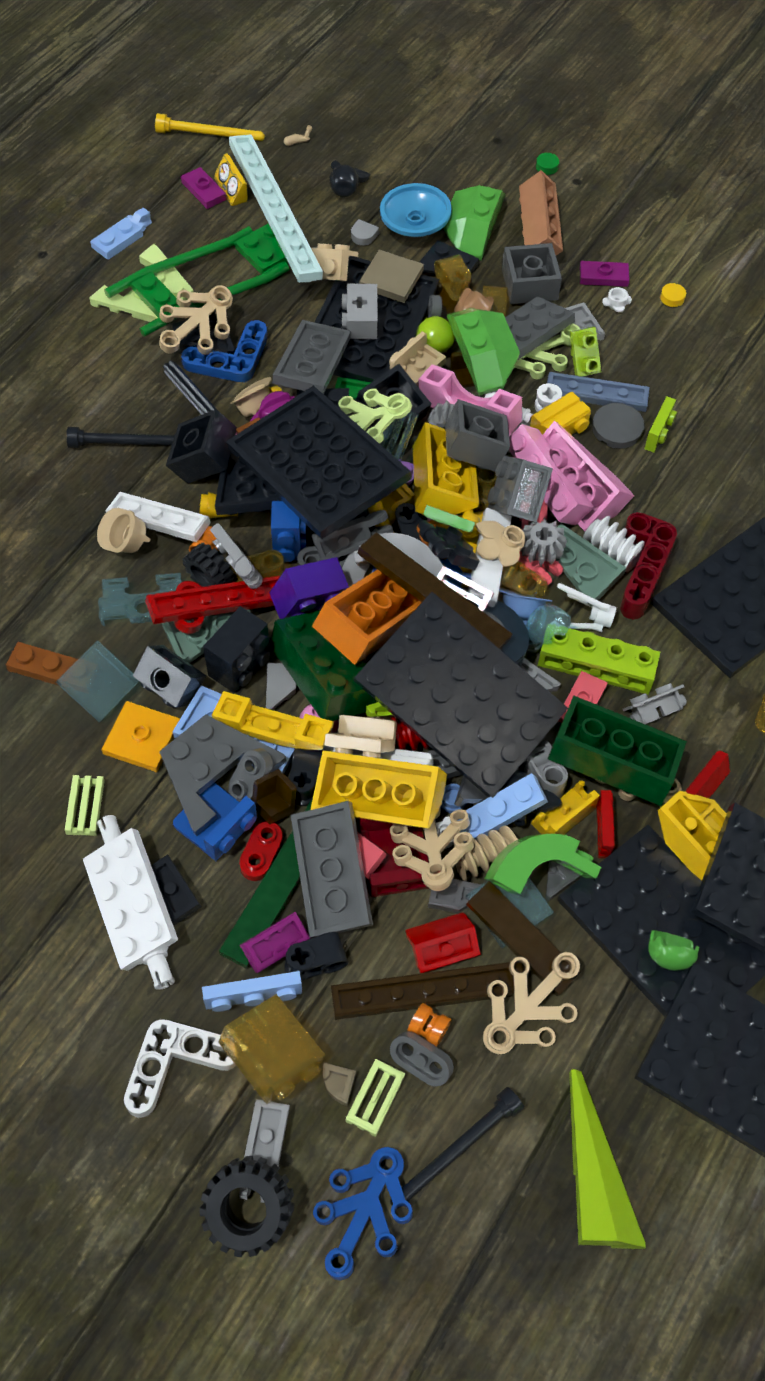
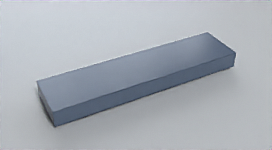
[547,372,650,412]

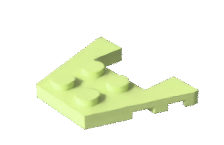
[89,244,193,322]

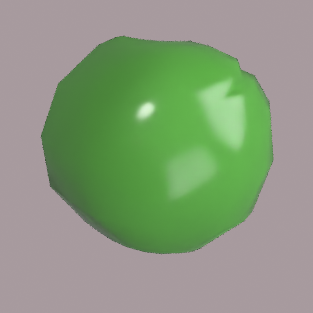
[648,930,699,971]

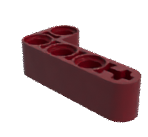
[620,512,677,620]

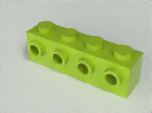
[537,623,660,695]

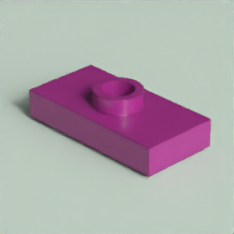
[181,167,226,209]
[579,261,629,287]
[240,912,311,973]

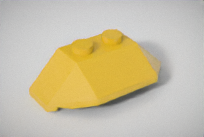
[657,791,727,881]

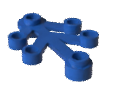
[313,1147,413,1280]

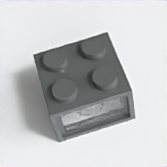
[488,456,553,523]

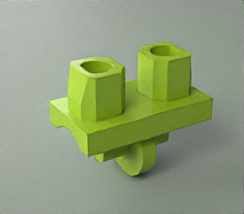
[569,326,601,377]

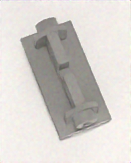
[623,683,686,724]

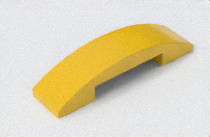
[212,691,334,750]

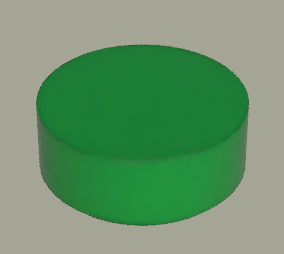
[536,153,559,175]

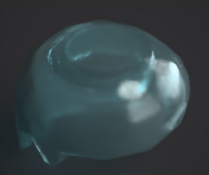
[526,604,571,644]

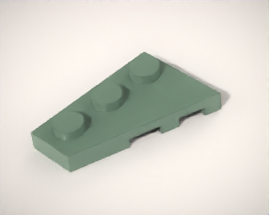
[162,610,250,663]

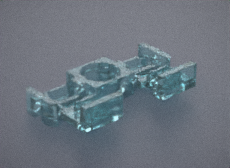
[98,573,182,626]

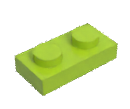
[644,396,677,453]

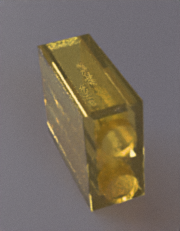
[218,994,325,1104]

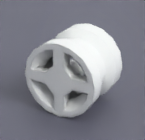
[535,383,562,412]

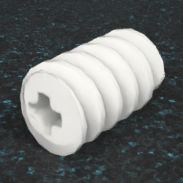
[583,516,645,572]

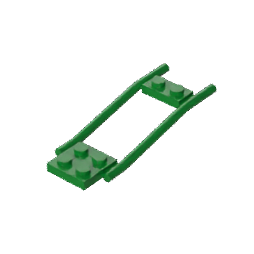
[104,223,290,337]

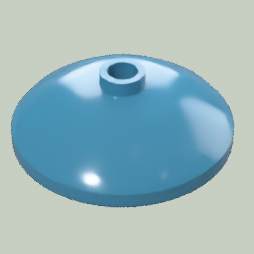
[380,183,451,237]

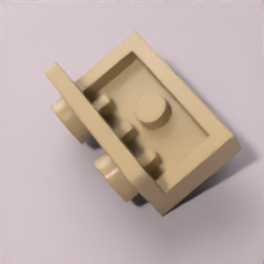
[311,243,358,281]
[389,331,446,387]
[324,715,397,758]

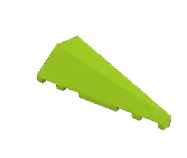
[569,1069,646,1249]

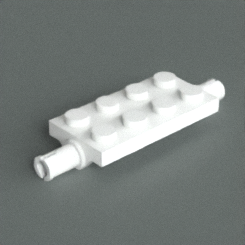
[83,815,178,990]

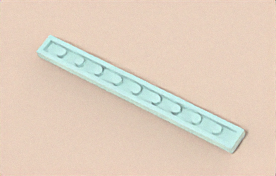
[229,134,323,283]

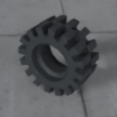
[182,543,234,587]

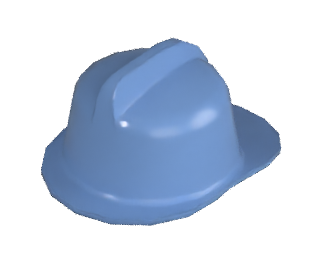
[499,587,552,626]

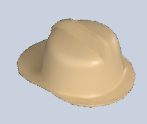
[231,377,271,417]
[97,508,151,553]

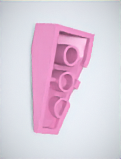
[543,421,634,531]

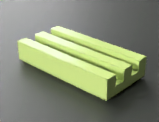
[65,775,104,836]
[346,1059,405,1137]

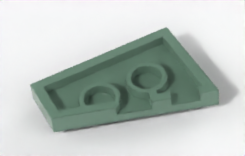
[555,523,626,607]

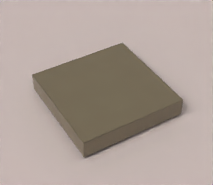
[359,250,424,303]

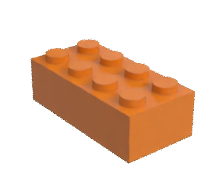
[312,569,422,665]

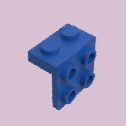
[173,783,257,861]

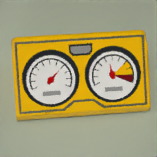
[214,154,248,206]

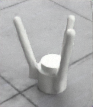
[552,583,616,632]

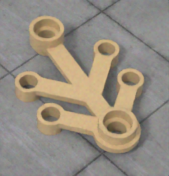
[159,285,233,355]
[390,809,474,891]
[483,952,580,1054]

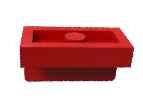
[405,912,481,974]

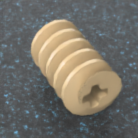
[454,825,518,881]

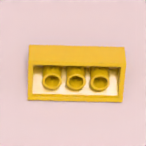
[413,422,479,516]
[311,750,447,829]

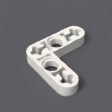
[124,1020,241,1118]

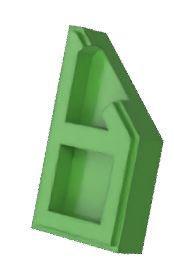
[423,505,475,533]

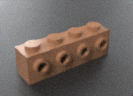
[519,171,563,255]

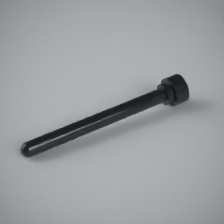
[67,427,175,448]
[390,1087,524,1209]

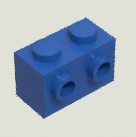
[271,501,306,562]

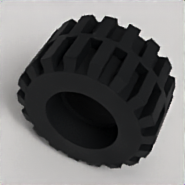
[199,1156,294,1257]

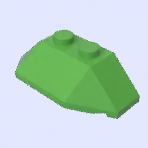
[443,185,505,260]
[447,308,520,396]

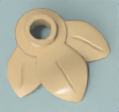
[475,521,525,567]

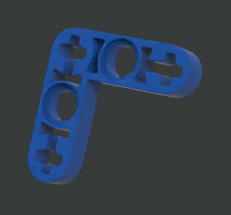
[181,320,268,382]

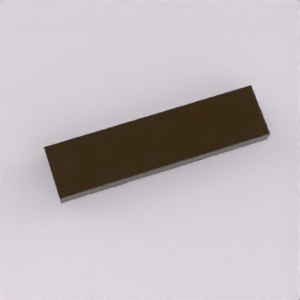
[466,881,581,996]

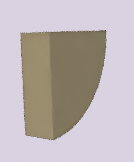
[323,1063,356,1106]

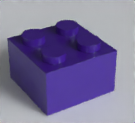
[269,557,349,619]

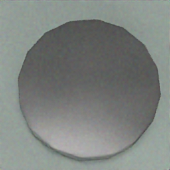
[592,403,644,449]

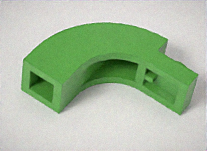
[484,834,601,894]

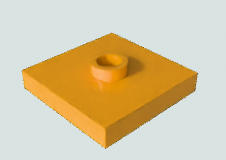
[101,701,180,772]

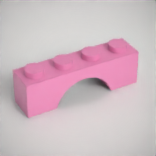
[418,364,522,436]
[509,424,594,525]

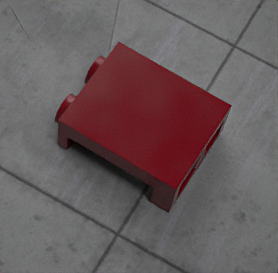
[359,818,430,897]

